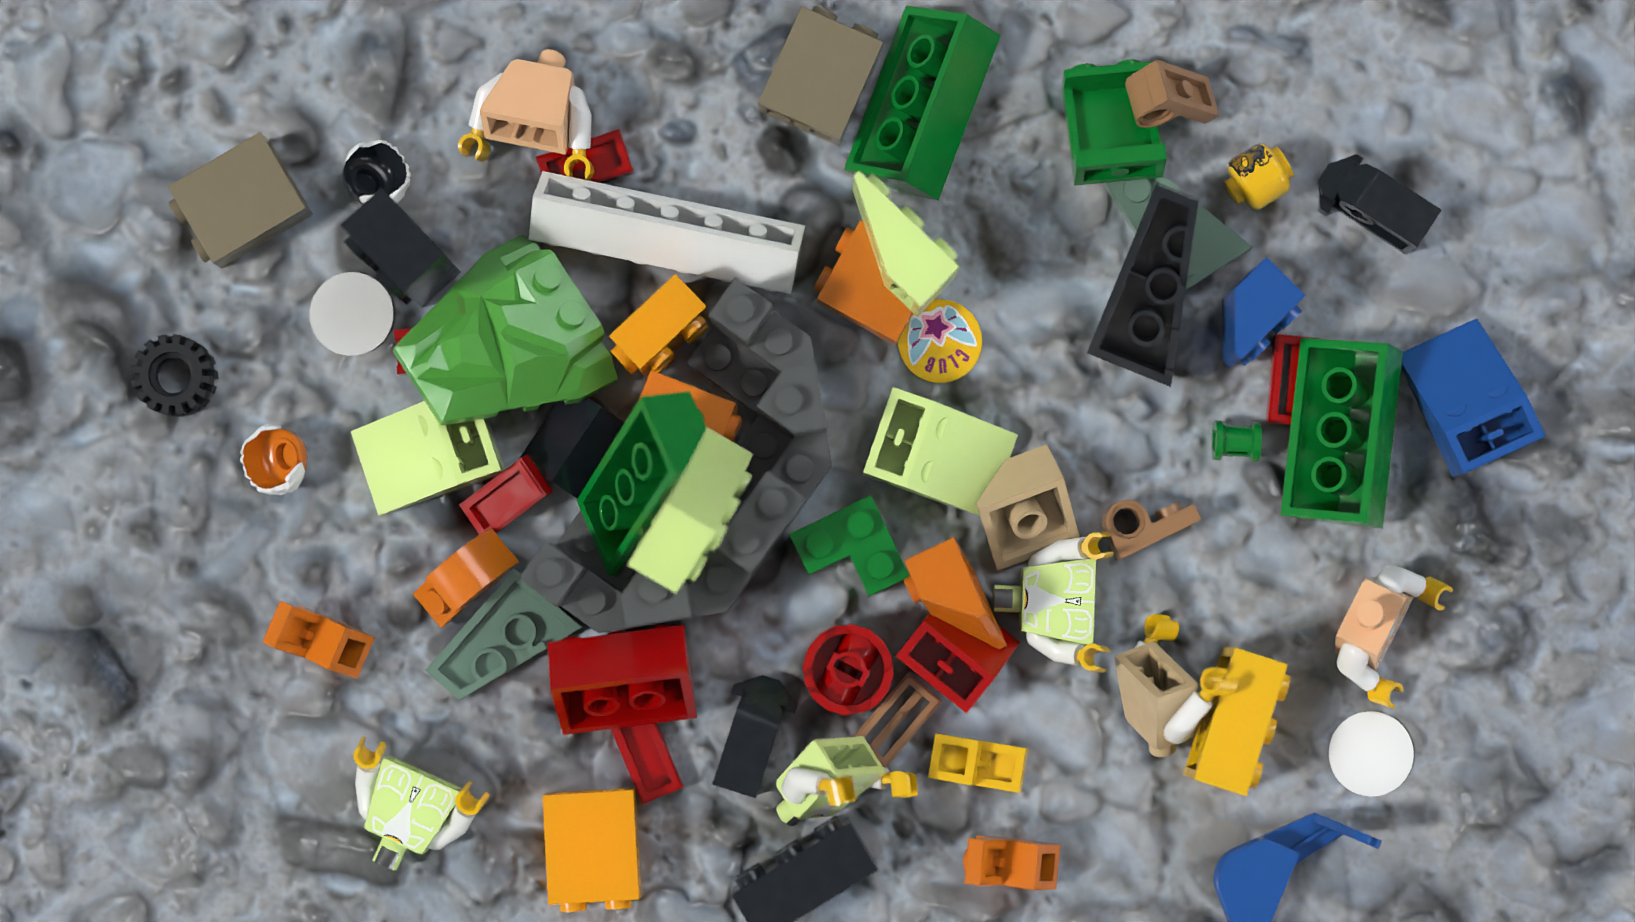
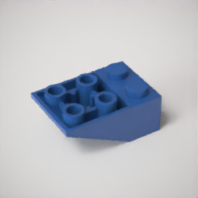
[1401,318,1546,477]

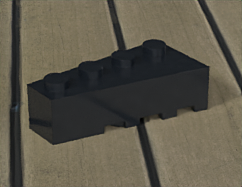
[1087,182,1199,387]

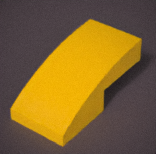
[928,733,1029,793]

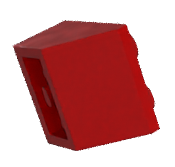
[894,612,1020,713]

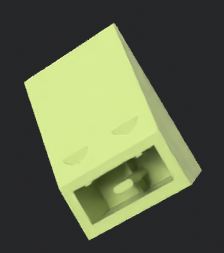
[852,171,959,317]
[862,387,1018,516]
[351,401,505,516]

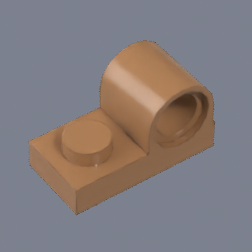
[1125,60,1219,128]
[1101,500,1202,560]

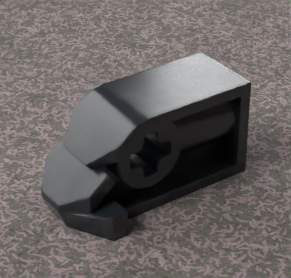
[1318,154,1442,255]
[712,675,798,799]

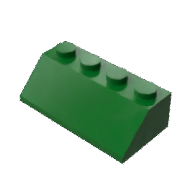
[844,6,1001,201]
[1280,338,1403,529]
[577,391,707,576]

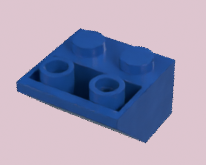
[1222,257,1306,368]

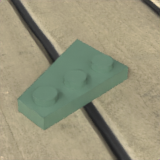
[1104,176,1253,291]
[425,569,583,700]

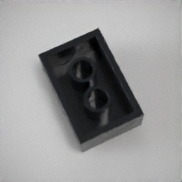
[340,188,461,308]
[731,815,878,922]

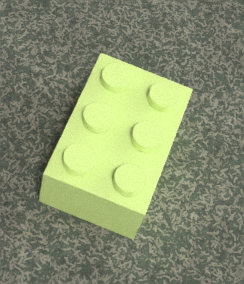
[628,427,753,593]

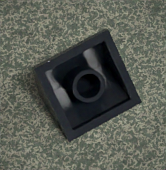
[519,398,625,499]

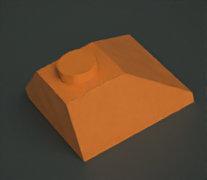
[904,537,1007,649]

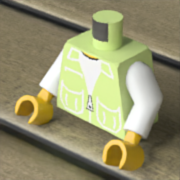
[993,532,1114,673]
[776,736,918,826]
[353,737,490,871]

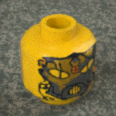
[1224,143,1294,210]

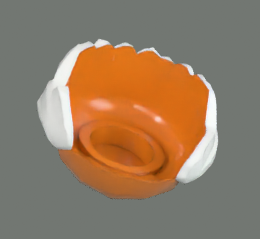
[240,424,308,495]

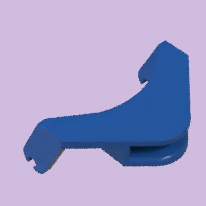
[1213,812,1382,922]

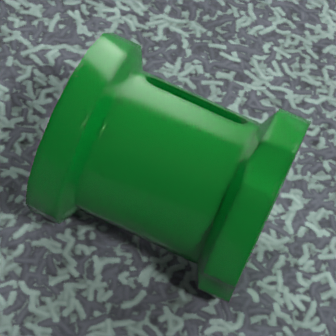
[1211,420,1262,462]

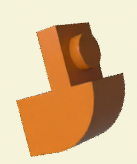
[413,528,519,628]
[262,600,375,679]
[963,835,1061,890]

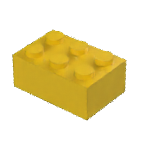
[1182,647,1291,796]

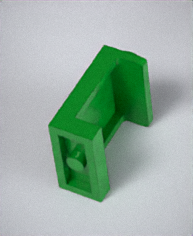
[1061,59,1167,186]

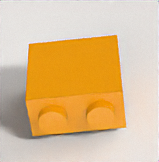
[609,274,709,377]

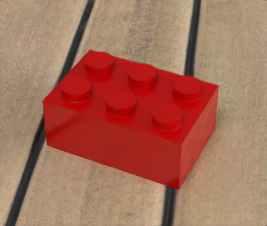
[547,625,697,735]

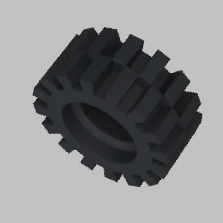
[130,334,218,417]

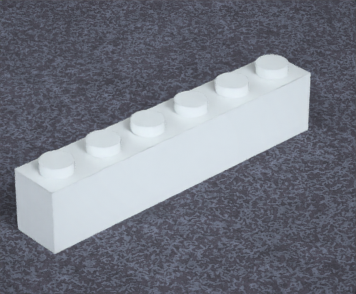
[529,171,805,294]

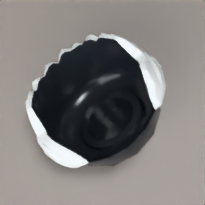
[342,140,411,204]

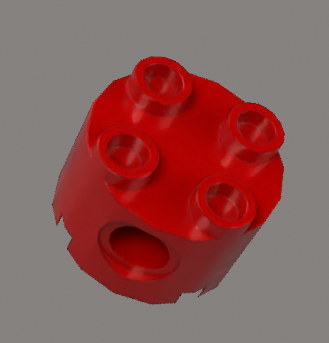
[803,624,893,715]

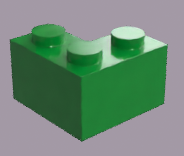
[789,495,909,597]

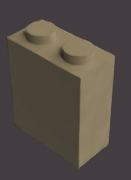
[758,6,883,147]
[167,132,313,268]

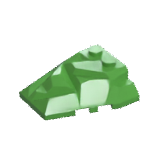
[393,234,618,426]

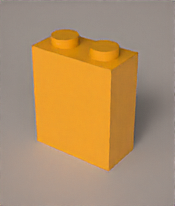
[542,787,642,912]

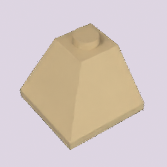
[976,444,1080,571]

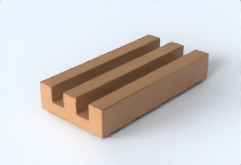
[853,672,942,767]

